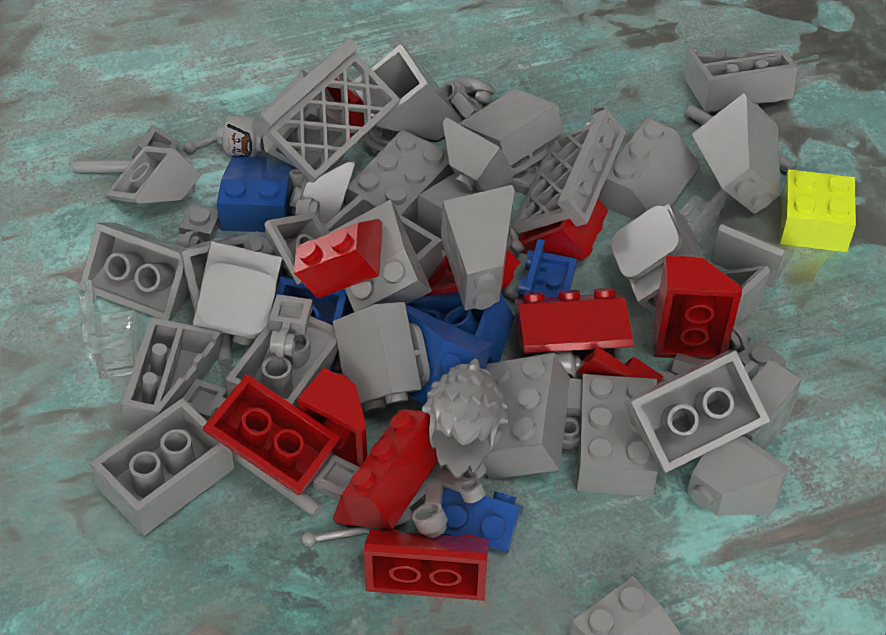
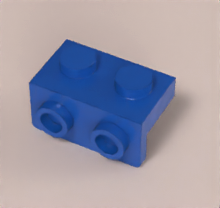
[518,239,577,297]
[442,487,524,552]

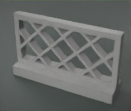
[252,37,401,183]
[512,108,626,234]

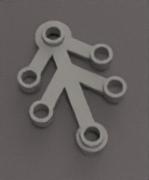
[396,461,486,538]

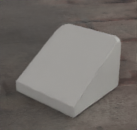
[132,125,179,158]

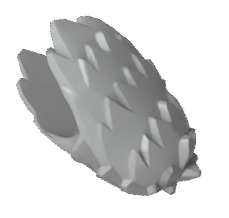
[422,359,509,478]

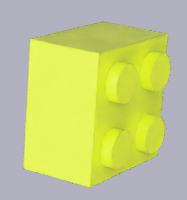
[780,169,856,252]

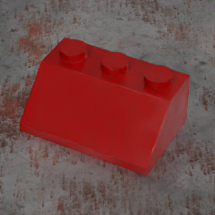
[653,256,742,360]
[514,288,633,353]
[202,374,341,496]
[333,410,438,530]
[364,529,489,601]

